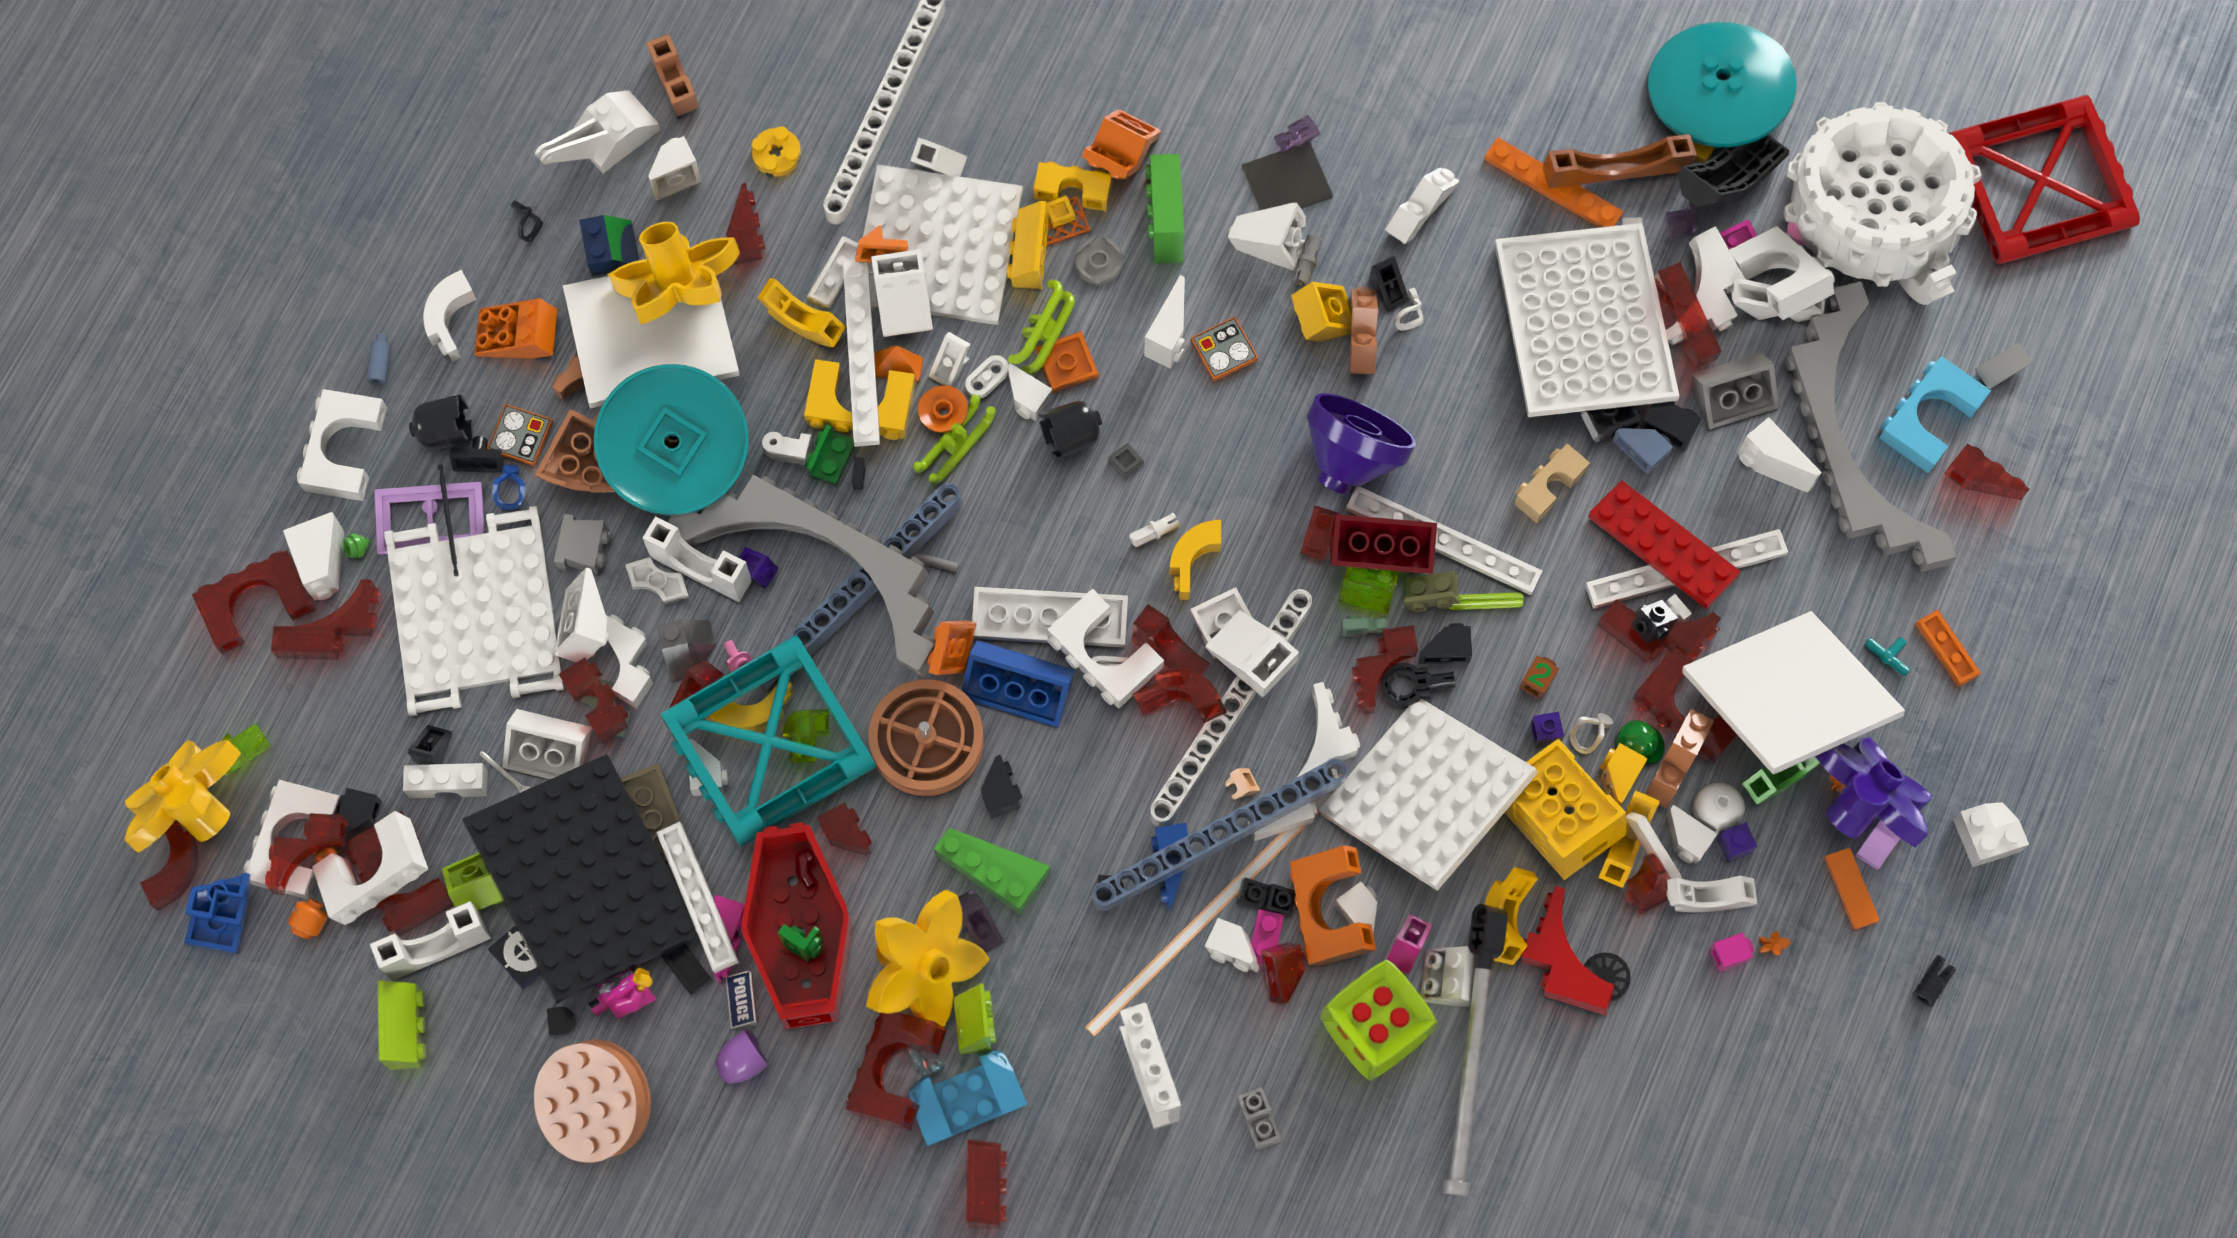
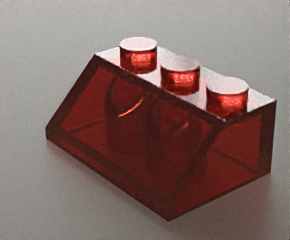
[966,1140,1007,1229]

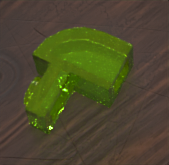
[782,709,829,763]

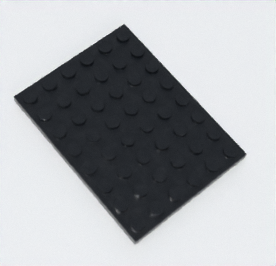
[463,754,699,1004]

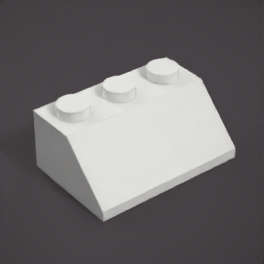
[502,709,592,779]

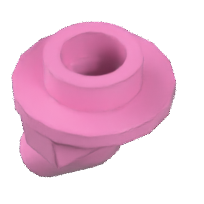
[723,640,753,672]

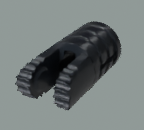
[1912,955,1956,1007]

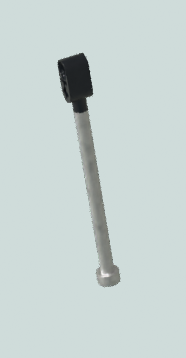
[1442,904,1507,1197]

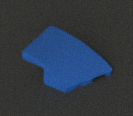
[184,873,251,954]

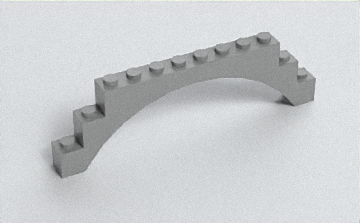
[1785,281,1956,572]
[668,475,936,677]

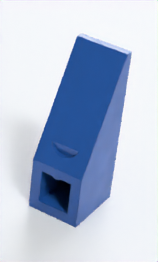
[1150,823,1191,910]

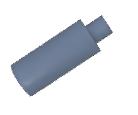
[367,334,390,385]

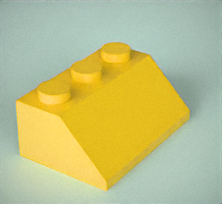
[1007,201,1049,290]

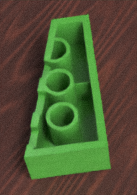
[934,828,1051,915]

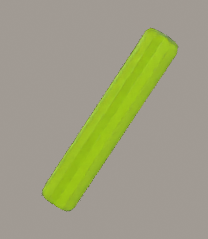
[1448,592,1524,610]

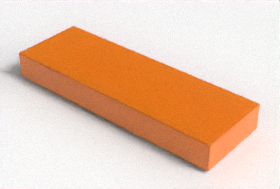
[1915,609,1981,688]
[1824,848,1880,930]

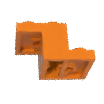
[1081,109,1162,179]

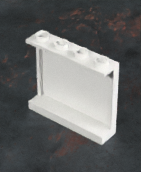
[1119,1002,1181,1129]

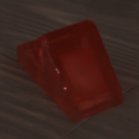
[1300,505,1339,561]

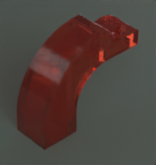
[1133,669,1227,723]
[140,820,199,911]

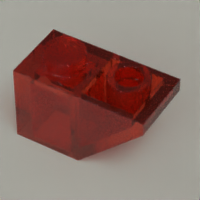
[817,802,872,856]

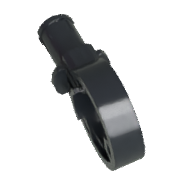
[1381,663,1456,708]

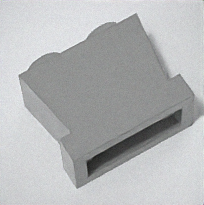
[554,514,610,576]

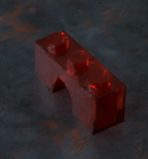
[559,658,629,743]

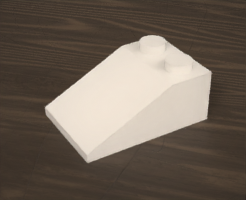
[1144,275,1185,369]
[1738,418,1822,493]
[554,567,609,665]

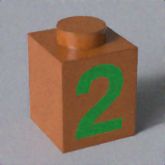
[1519,656,1560,701]

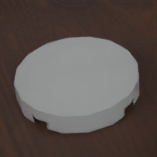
[1074,237,1124,286]

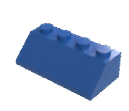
[961,640,1075,727]

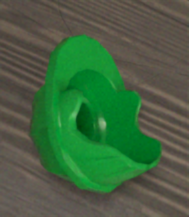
[1614,720,1665,765]

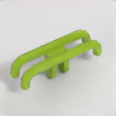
[1008,280,1075,375]
[913,394,996,485]

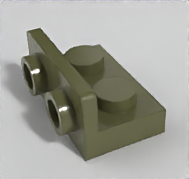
[1404,571,1460,612]

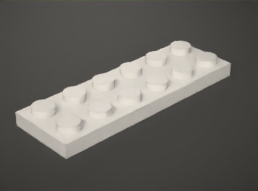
[972,587,1128,648]

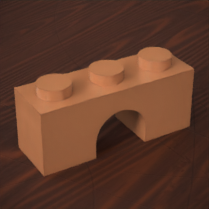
[646,34,699,117]

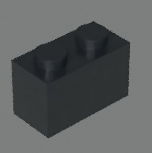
[1639,401,1702,451]

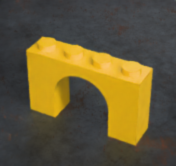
[804,359,916,440]

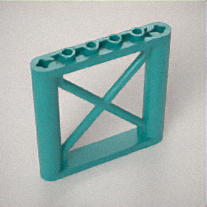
[660,635,876,848]

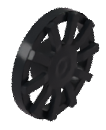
[1584,952,1631,1002]

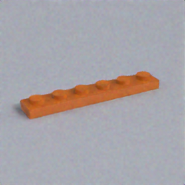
[1484,137,1624,228]

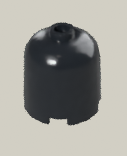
[409,394,474,449]
[1039,401,1102,460]

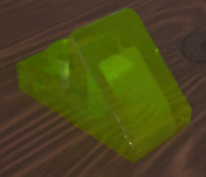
[222,723,271,775]

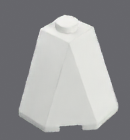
[1228,203,1306,271]

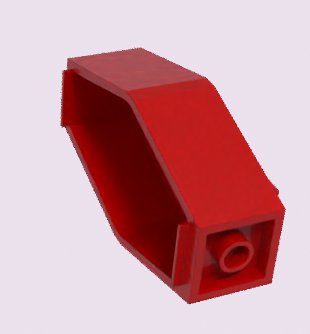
[741,823,853,1030]

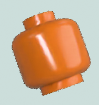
[288,898,328,940]

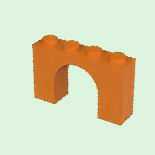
[1290,845,1376,966]

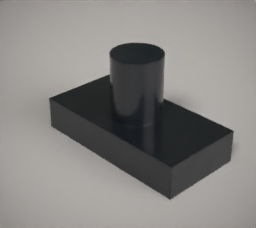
[449,436,505,472]

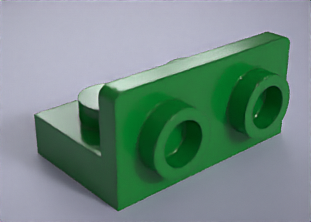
[805,424,855,487]
[778,924,824,963]

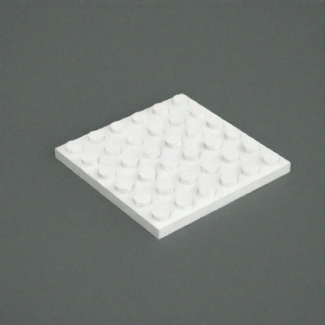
[863,165,1023,325]
[1319,699,1538,891]

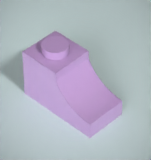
[1855,818,1900,870]

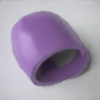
[715,1029,769,1084]

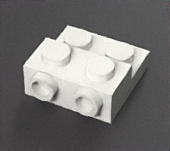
[1190,587,1252,659]

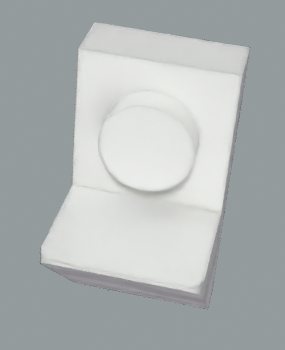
[928,332,971,386]

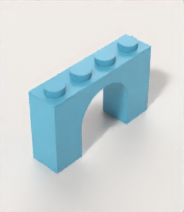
[1879,356,1991,474]

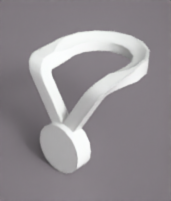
[1394,287,1424,331]
[1569,713,1613,754]

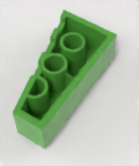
[1145,154,1184,264]

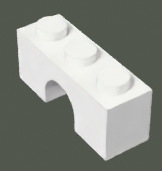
[403,763,488,799]

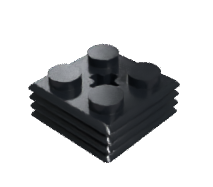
[1579,405,1642,443]

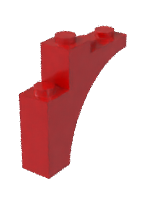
[1521,886,1614,1015]

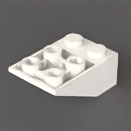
[871,249,933,337]
[1205,610,1299,698]

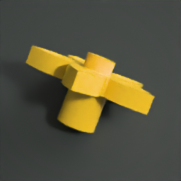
[608,222,740,325]
[124,740,241,853]
[866,890,990,1031]

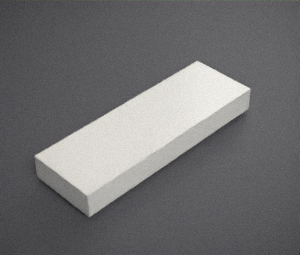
[807,236,858,310]
[1626,812,1682,880]

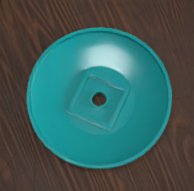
[1648,22,1797,147]
[594,364,749,516]

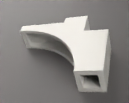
[1666,226,1744,346]

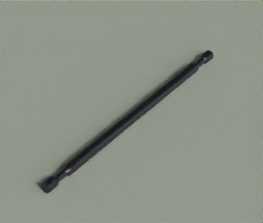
[438,464,459,577]

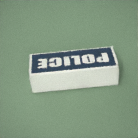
[726,971,758,1029]

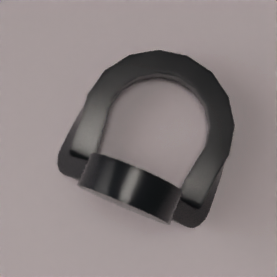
[510,200,543,242]

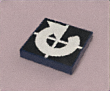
[488,925,540,989]

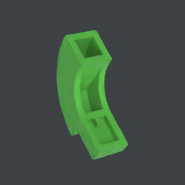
[1742,756,1820,805]

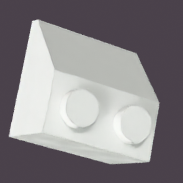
[648,136,702,201]

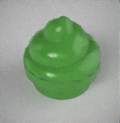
[342,533,370,559]

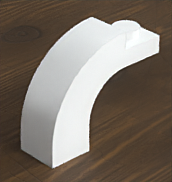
[1898,264,1956,305]
[423,270,476,362]
[1667,875,1757,912]

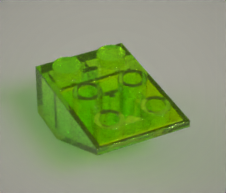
[1338,567,1399,614]

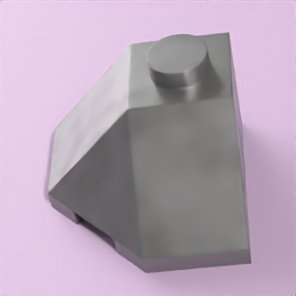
[656,619,716,682]

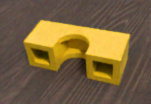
[1033,162,1112,211]

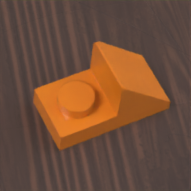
[855,225,908,263]

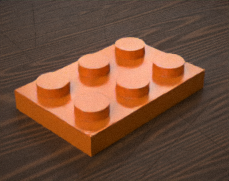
[928,620,977,675]

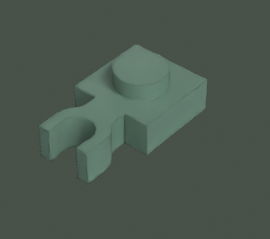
[1341,615,1386,637]

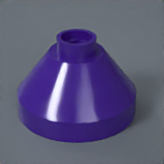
[1307,393,1416,495]

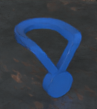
[492,465,525,511]

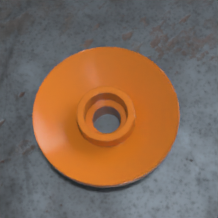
[918,385,968,433]

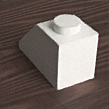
[1007,363,1053,421]
[689,739,729,796]
[1666,805,1717,865]
[1334,881,1377,933]

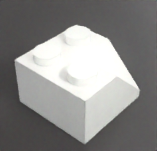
[1953,802,2029,867]

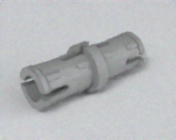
[1293,235,1323,286]

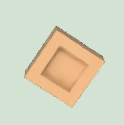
[1225,768,1261,799]

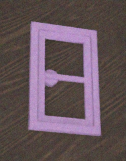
[374,482,485,555]

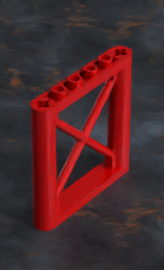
[1948,94,2140,265]

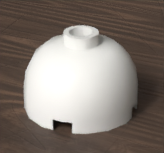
[1691,782,1745,836]

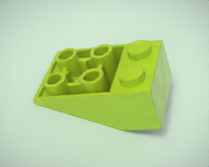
[954,984,996,1055]

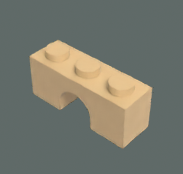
[1514,443,1590,523]

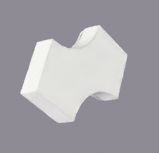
[625,557,689,606]

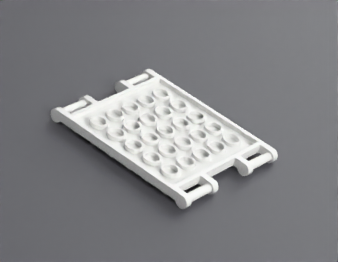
[384,505,564,717]

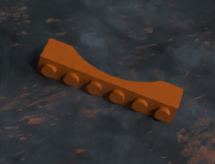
[1543,134,1696,188]

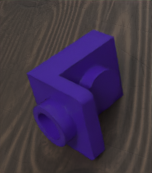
[738,547,778,588]

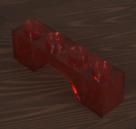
[1654,262,1722,369]

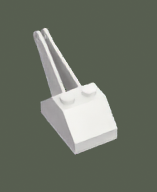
[535,90,661,173]

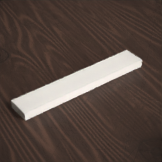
[656,822,739,973]

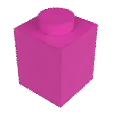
[1709,932,1754,973]

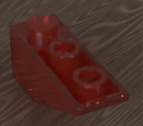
[726,182,766,265]
[1944,443,2030,500]

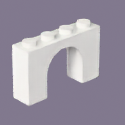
[1729,226,1835,320]
[297,389,387,501]
[643,516,752,603]
[1047,589,1164,709]
[243,780,340,900]
[312,811,428,925]
[370,901,491,981]

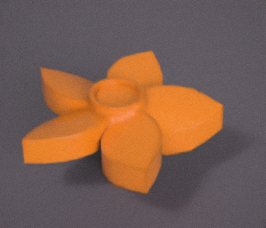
[1759,931,1790,955]

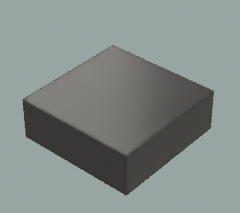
[1108,443,1144,479]

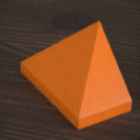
[874,345,923,382]

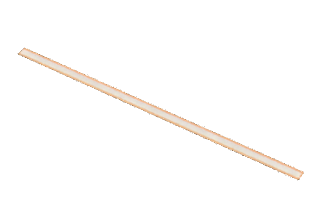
[1085,774,1341,1036]

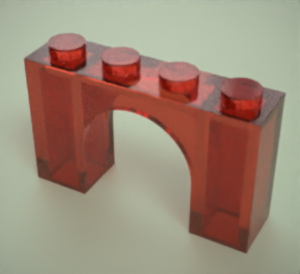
[192,550,317,654]
[1633,646,1737,763]
[346,811,454,936]
[845,1012,947,1131]

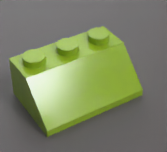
[441,853,503,911]
[378,980,426,1070]

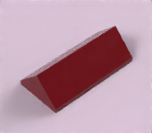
[1329,514,1437,574]

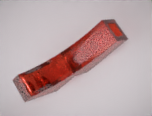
[271,579,380,660]
[1598,599,1721,663]

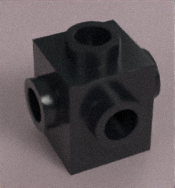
[1631,600,1678,643]

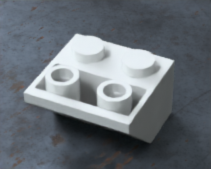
[1421,946,1477,1007]

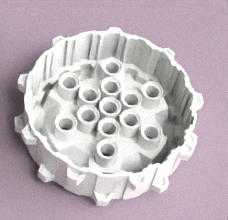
[1783,102,1981,287]

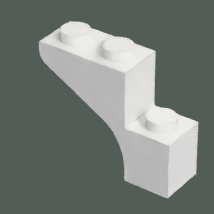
[1385,168,1460,244]
[1732,279,1824,323]
[606,614,654,709]

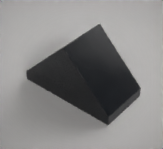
[1369,256,1409,311]
[408,725,452,765]

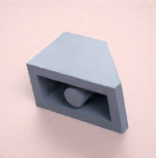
[1612,428,1673,475]

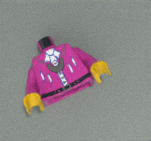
[588,967,656,1018]

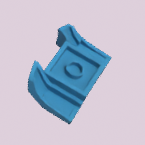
[908,1050,1027,1146]

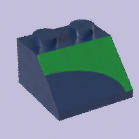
[579,215,639,276]

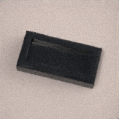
[660,944,712,996]

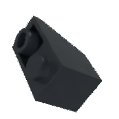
[981,755,1023,819]
[330,788,382,845]

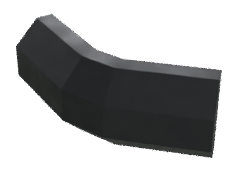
[1678,134,1789,207]

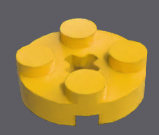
[751,126,801,177]

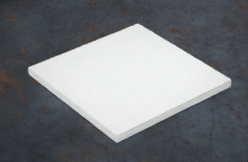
[563,276,740,408]
[1682,611,1905,774]

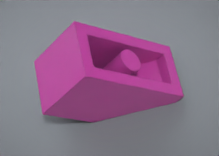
[1387,913,1433,974]

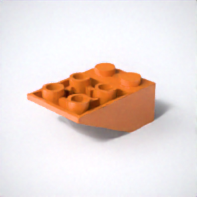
[474,298,558,359]

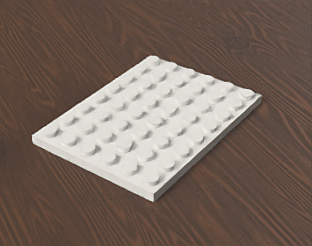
[1495,223,1679,417]

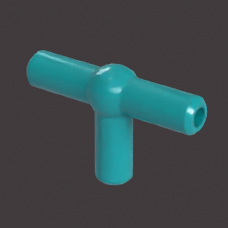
[1865,637,1910,676]

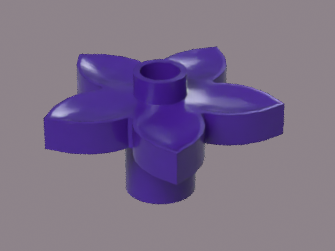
[1815,736,1933,848]

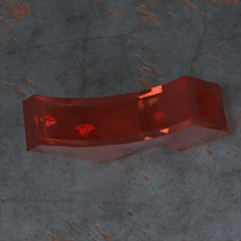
[1352,625,1418,714]
[265,813,347,895]

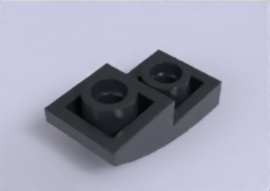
[1236,877,1296,917]

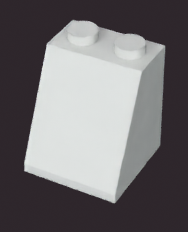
[283,512,345,601]

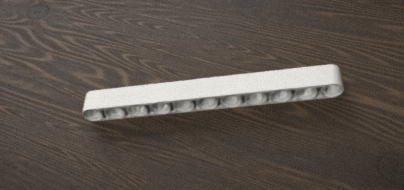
[823,0,946,225]
[1150,589,1312,827]

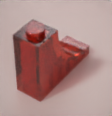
[1132,604,1210,686]

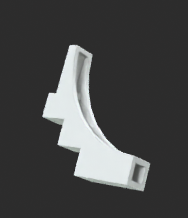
[1246,682,1360,841]

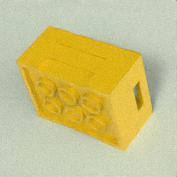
[1504,739,1626,880]

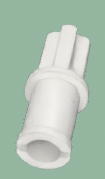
[1129,513,1180,547]

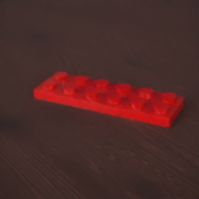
[1588,480,1741,609]

